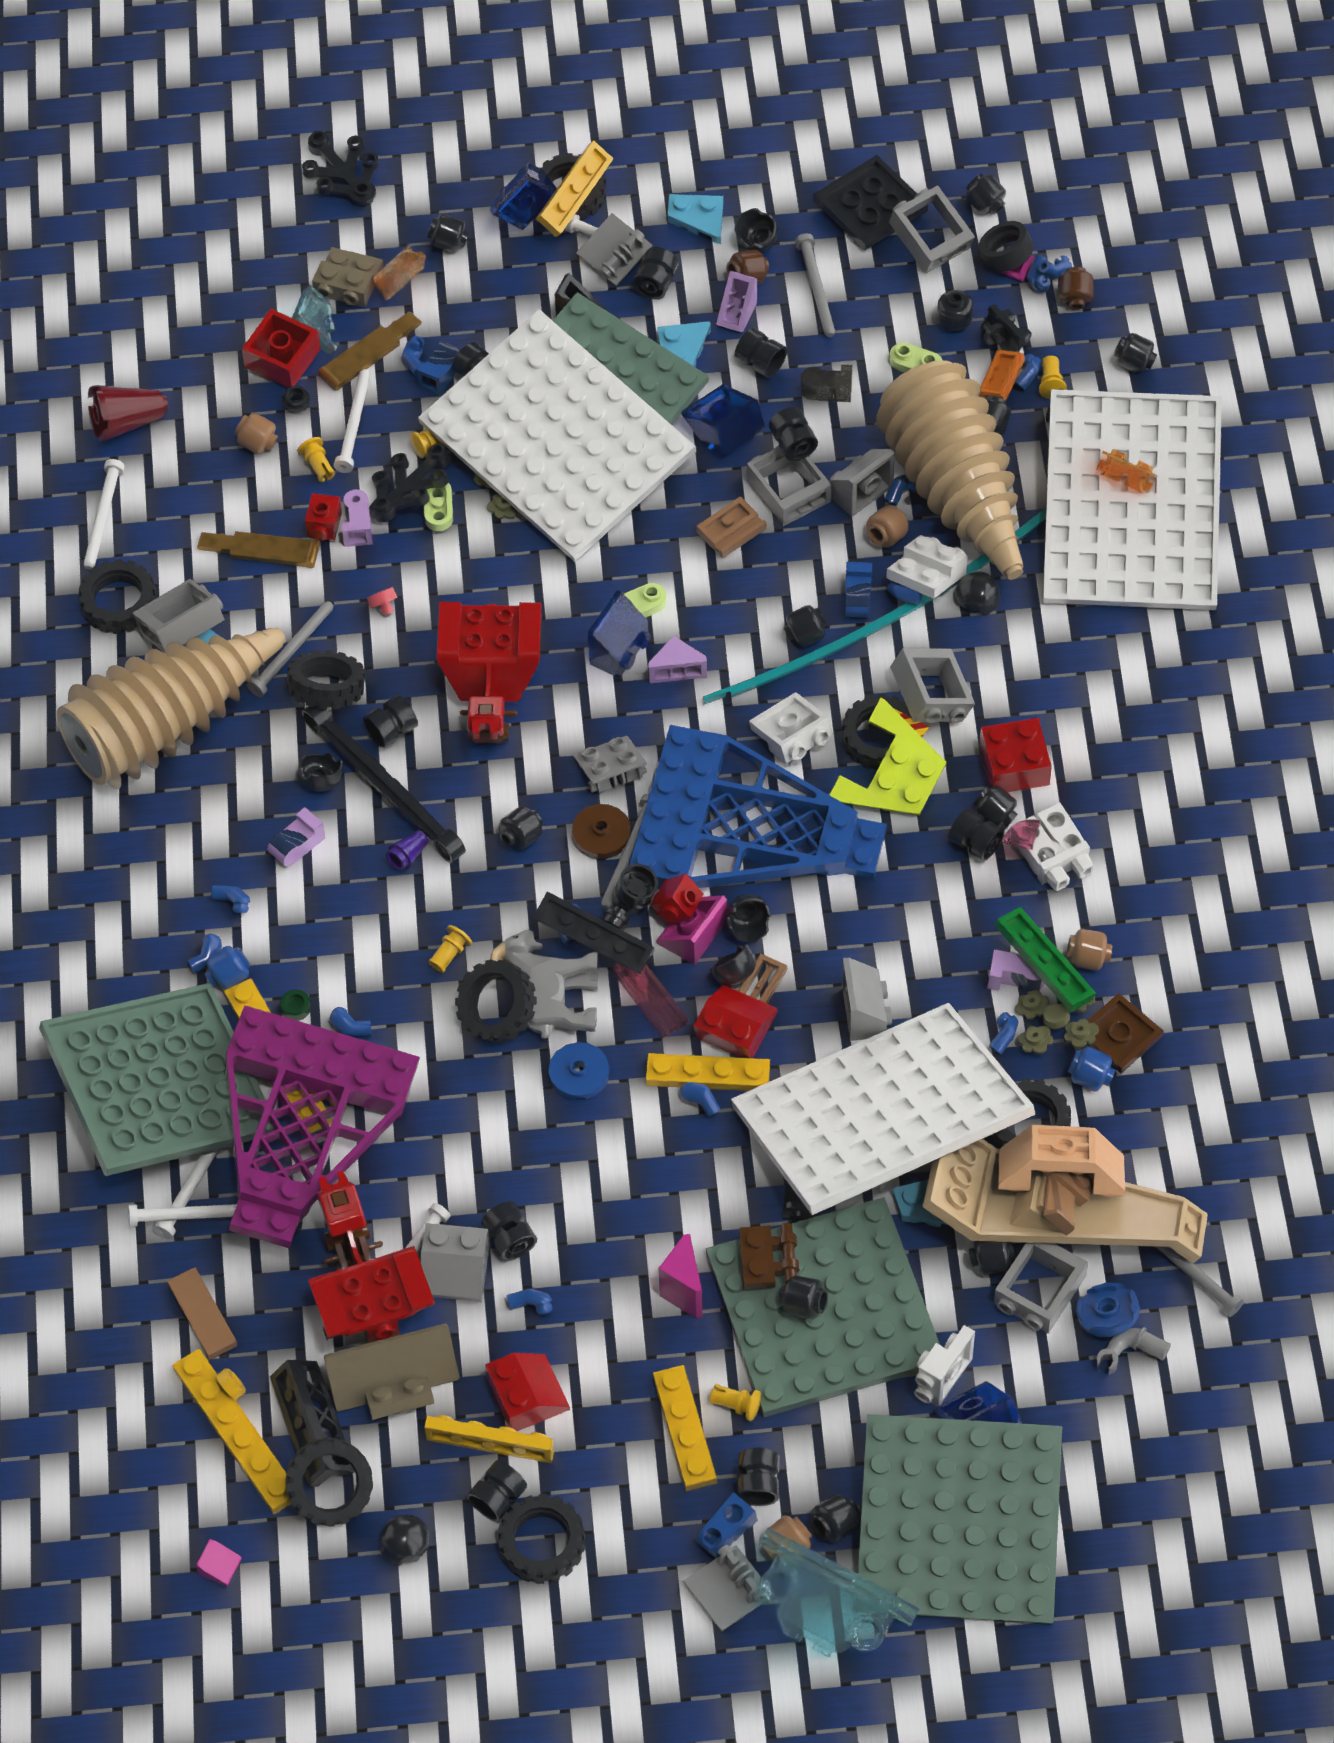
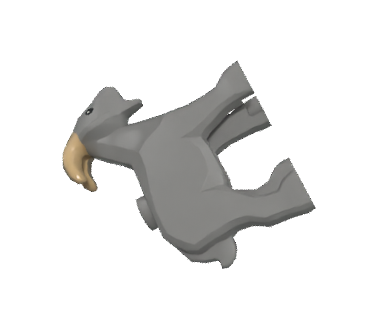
[490,930,598,1038]

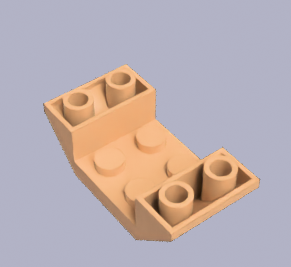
[999,1125,1125,1197]

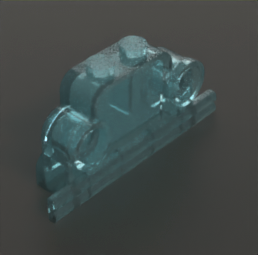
[759,1528,920,1657]

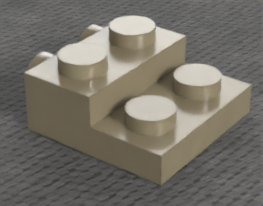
[312,247,384,307]

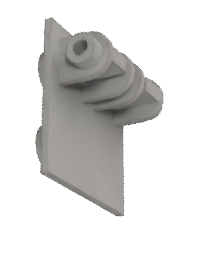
[576,213,653,286]
[573,736,647,793]
[683,1544,775,1632]

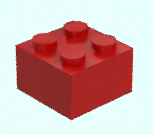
[242,308,321,388]
[980,718,1052,792]

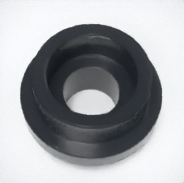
[282,386,310,412]
[602,906,631,931]

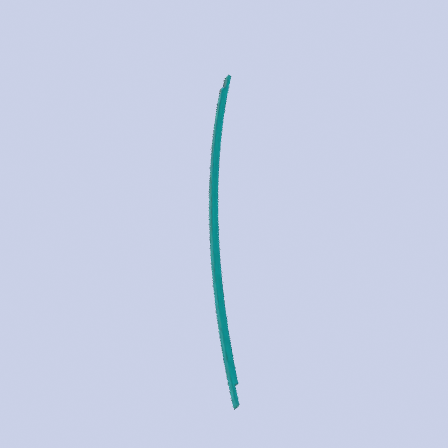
[703,508,1046,705]

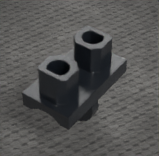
[981,305,1032,352]

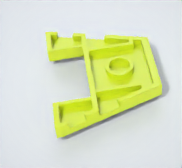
[830,698,947,816]

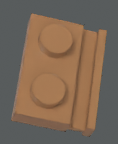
[696,496,767,558]

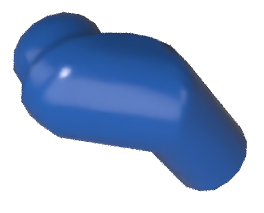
[1038,255,1072,280]
[402,336,424,377]
[884,474,916,506]
[887,580,923,604]
[187,933,222,974]
[680,1082,721,1117]

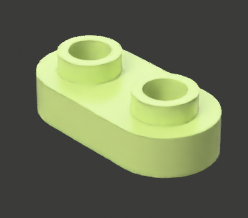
[890,343,943,373]
[424,483,453,531]
[612,583,666,624]

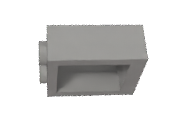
[889,185,975,273]
[747,445,831,526]
[132,579,225,652]
[890,648,975,723]
[994,1242,1088,1334]

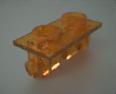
[371,245,426,301]
[1097,449,1158,493]

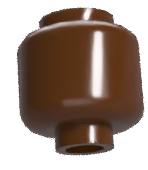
[726,249,769,285]
[1058,267,1094,310]

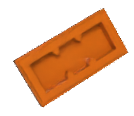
[979,350,1025,401]

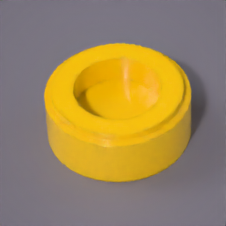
[216,1368,246,1400]

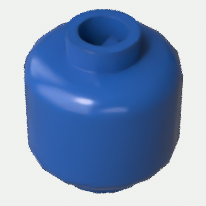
[204,946,251,990]
[1067,1047,1115,1092]

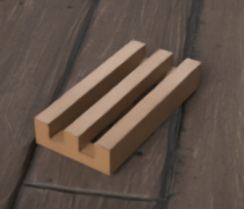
[738,953,787,1004]

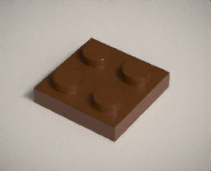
[1086,993,1164,1074]

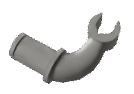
[1096,1327,1171,1375]

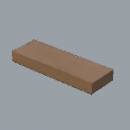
[167,1267,238,1360]

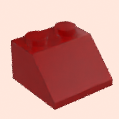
[694,985,778,1058]
[485,1352,570,1431]

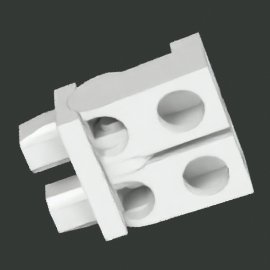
[1009,803,1094,891]

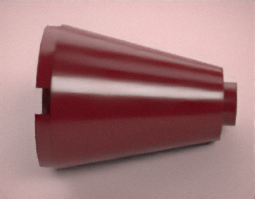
[88,385,168,441]

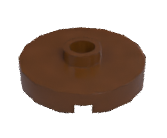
[572,804,631,859]

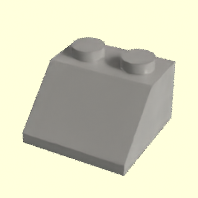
[829,449,895,517]
[842,957,892,1041]
[421,1223,490,1302]

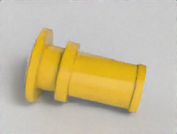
[1039,356,1067,399]
[410,430,442,458]
[297,437,335,482]
[428,925,472,973]
[710,1384,761,1421]

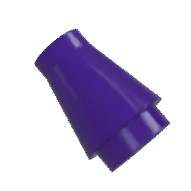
[386,830,429,871]

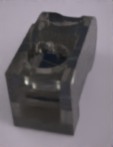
[800,365,853,402]

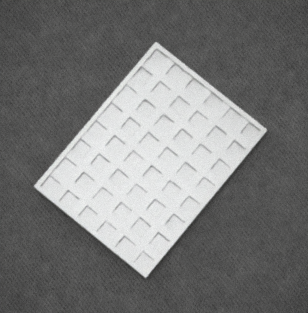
[418,309,696,562]
[1043,389,1222,610]
[731,1003,1035,1215]

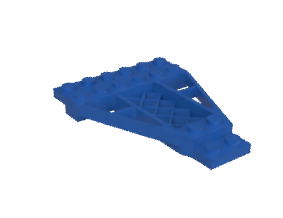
[629,725,887,890]

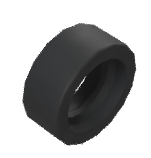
[978,221,1034,272]

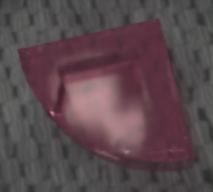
[1003,819,1040,850]

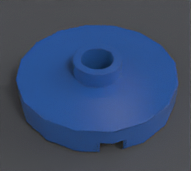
[548,1042,610,1100]
[1076,1283,1140,1337]

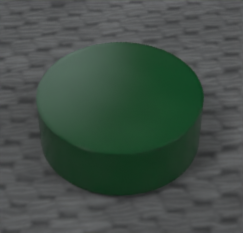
[280,989,311,1021]

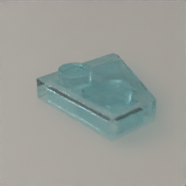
[292,285,337,355]

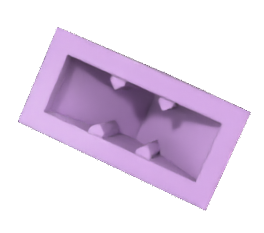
[716,271,757,332]
[648,636,707,684]

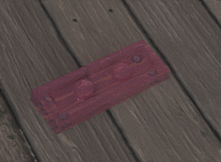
[613,964,688,1038]

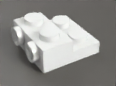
[886,535,968,599]
[749,692,833,764]
[914,1325,975,1407]

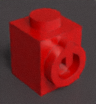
[305,493,342,541]
[651,873,704,925]

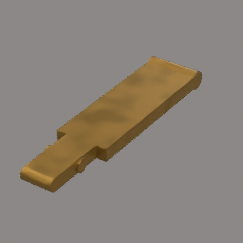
[318,311,422,390]
[197,531,320,568]

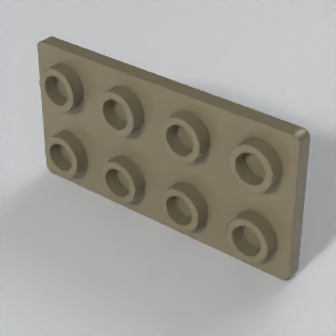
[324,1323,460,1420]

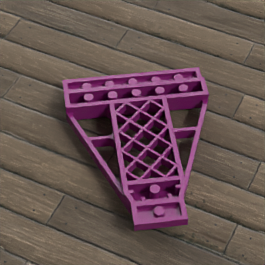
[225,1005,420,1248]

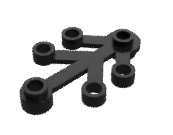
[302,131,379,207]
[369,443,452,522]

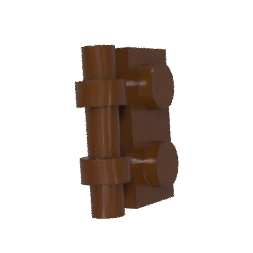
[739,1223,800,1290]

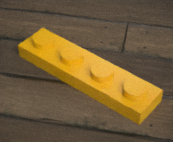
[536,141,614,237]
[646,1053,770,1091]
[653,1365,717,1491]
[425,1415,554,1463]

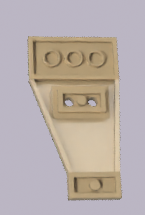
[923,1139,1208,1263]

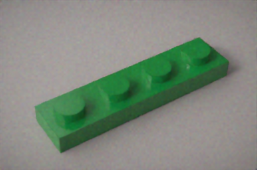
[995,907,1096,1012]

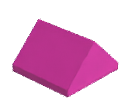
[656,895,727,965]
[658,1234,703,1319]

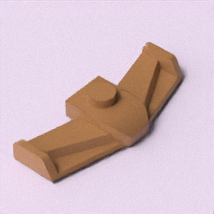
[1043,1171,1093,1236]

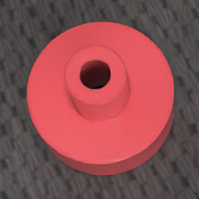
[367,587,397,616]

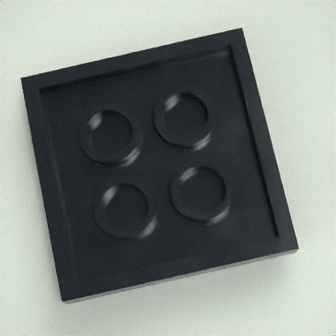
[813,155,928,251]

